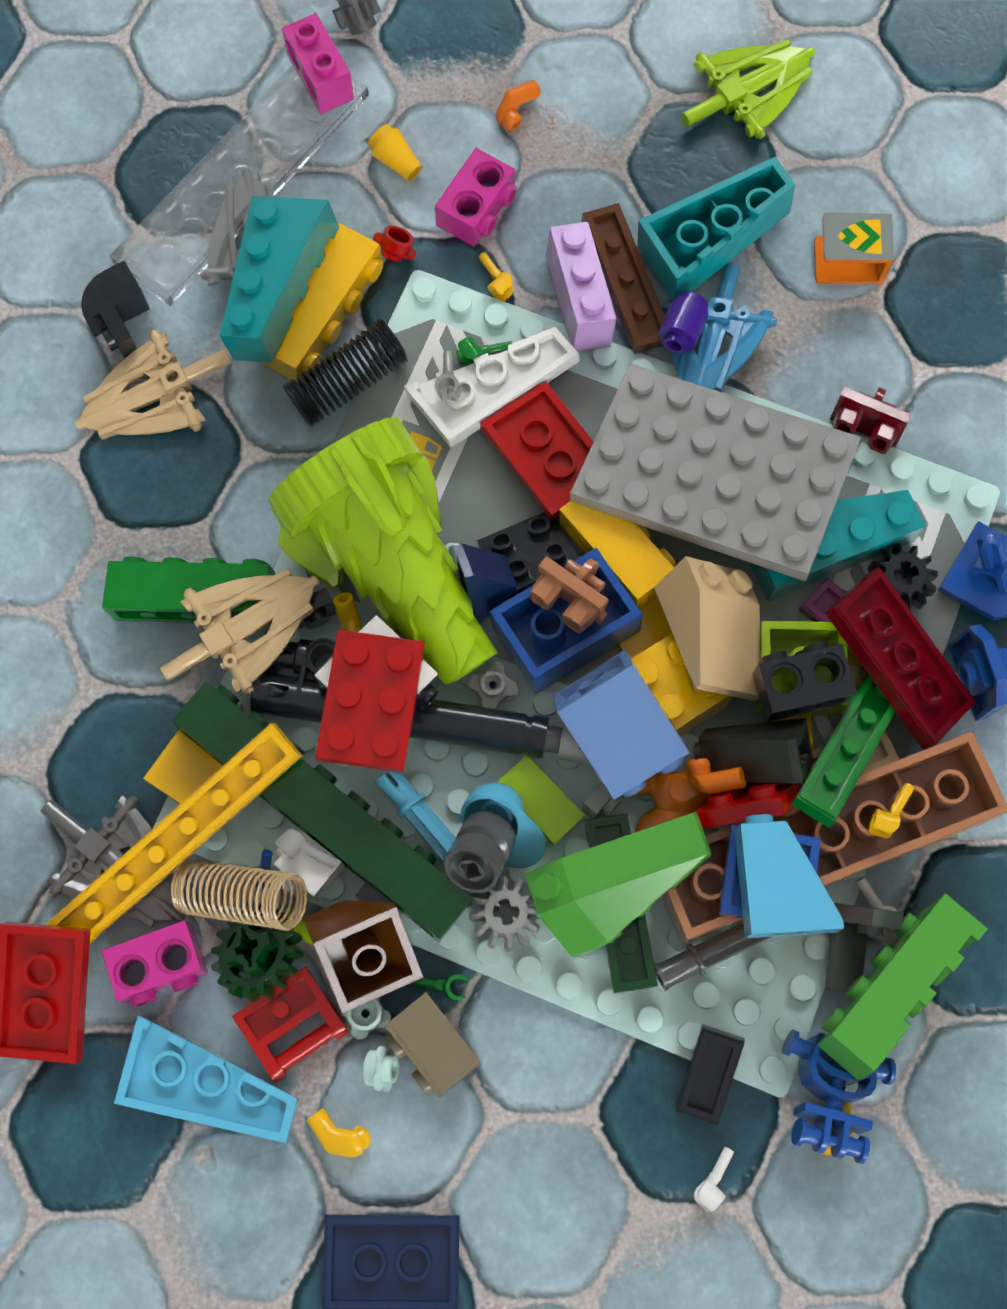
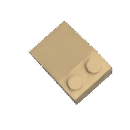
[654,556,761,701]

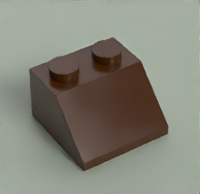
[303,900,423,1014]

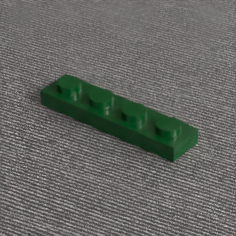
[584,813,658,994]

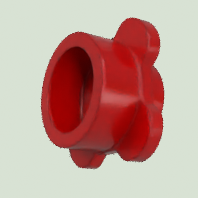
[373,226,417,262]

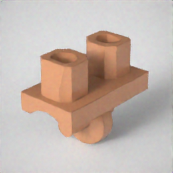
[530,556,609,634]

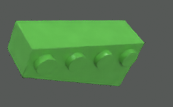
[817,893,988,1081]

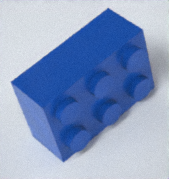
[489,548,642,694]

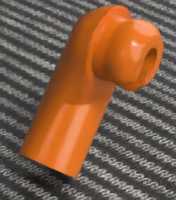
[496,80,540,131]

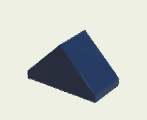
[453,543,518,624]

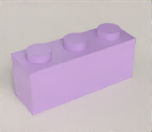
[546,222,617,351]

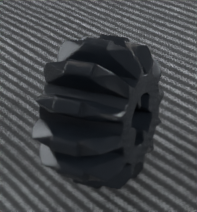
[867,543,938,611]

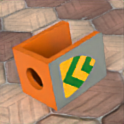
[814,213,894,285]

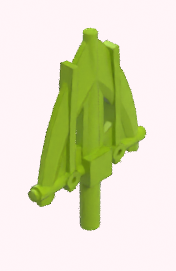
[680,39,815,139]

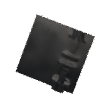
[477,512,580,601]

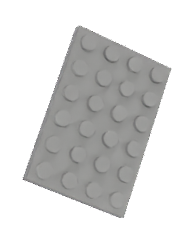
[570,363,861,582]

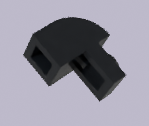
[81,260,150,358]

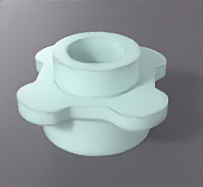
[340,997,391,1040]
[363,1046,399,1092]

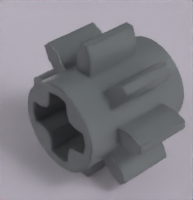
[332,0,381,35]

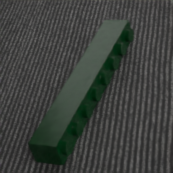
[172,682,473,943]

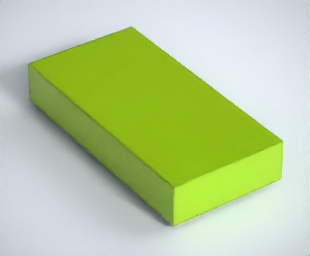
[497,754,585,846]

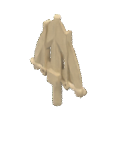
[74,330,232,440]
[160,568,320,695]

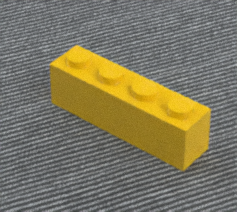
[260,223,383,384]

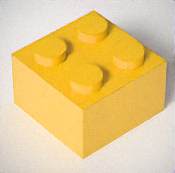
[632,633,732,737]

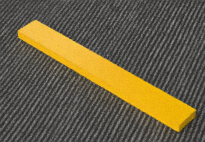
[45,723,303,944]

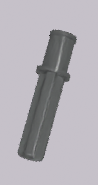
[654,922,771,991]

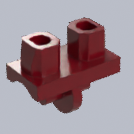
[829,387,912,454]

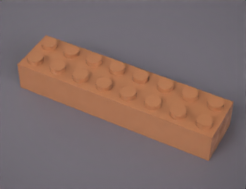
[662,731,1007,944]

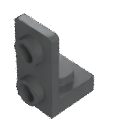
[825,903,904,992]

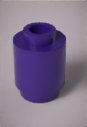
[658,291,709,353]

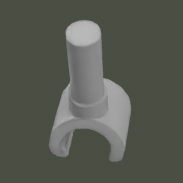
[435,351,461,400]
[275,829,337,869]

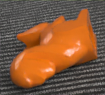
[627,758,708,832]

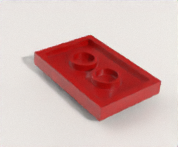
[480,381,594,521]
[315,629,425,773]
[0,922,91,1064]

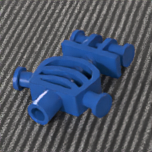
[782,1029,896,1164]

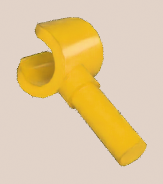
[478,252,514,302]
[868,783,914,838]

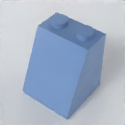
[553,650,690,800]

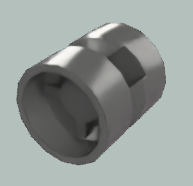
[444,811,516,893]

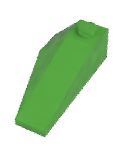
[525,812,712,957]

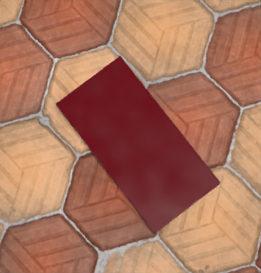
[825,567,976,750]

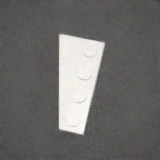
[404,327,580,448]

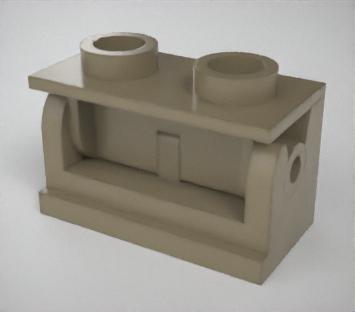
[384,992,482,1097]

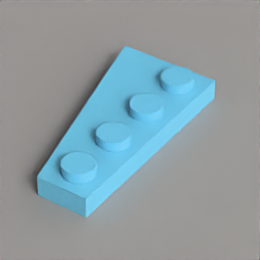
[114,1015,299,1143]

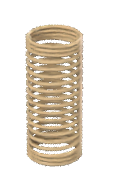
[171,859,307,931]

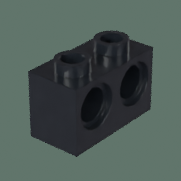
[752,641,857,722]

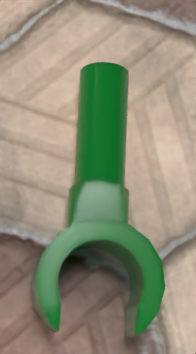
[456,337,513,366]
[408,974,469,1001]

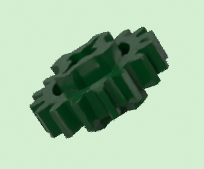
[211,904,304,1002]

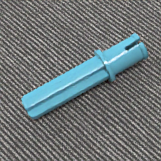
[375,771,456,863]

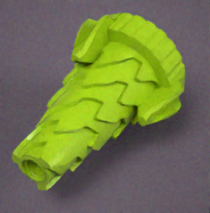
[268,417,498,685]

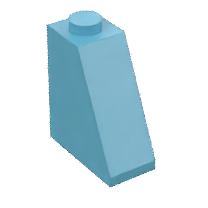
[734,814,844,938]

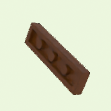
[581,203,665,354]

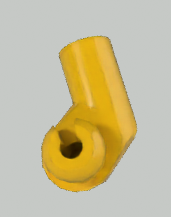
[306,1108,371,1158]

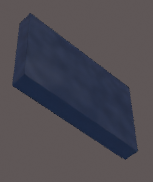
[322,1214,460,1309]

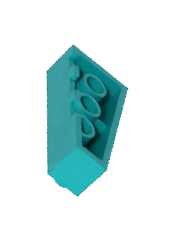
[637,157,795,301]
[220,196,339,363]
[750,490,926,601]

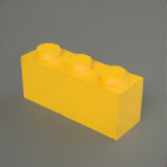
[559,501,676,611]

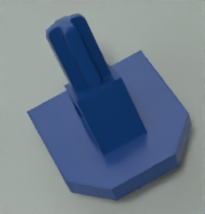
[937,521,1007,621]
[949,624,1007,721]

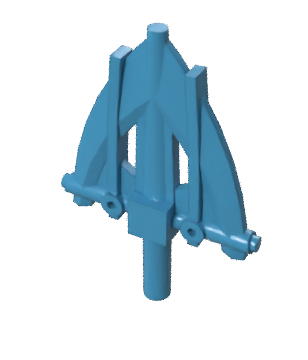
[663,263,777,392]

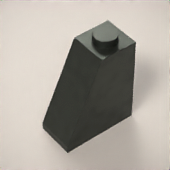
[694,718,813,784]

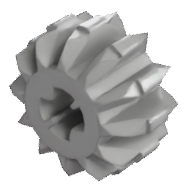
[469,876,540,952]

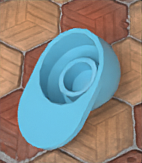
[460,782,546,868]

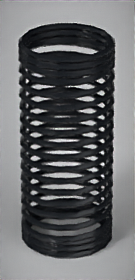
[283,319,408,427]

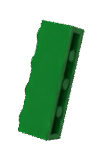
[102,556,276,624]

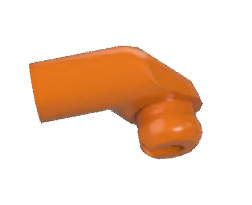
[687,758,746,794]

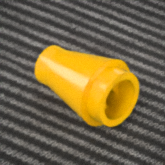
[368,124,423,182]

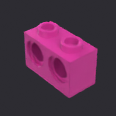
[282,13,354,115]
[435,147,517,247]
[101,920,208,1008]

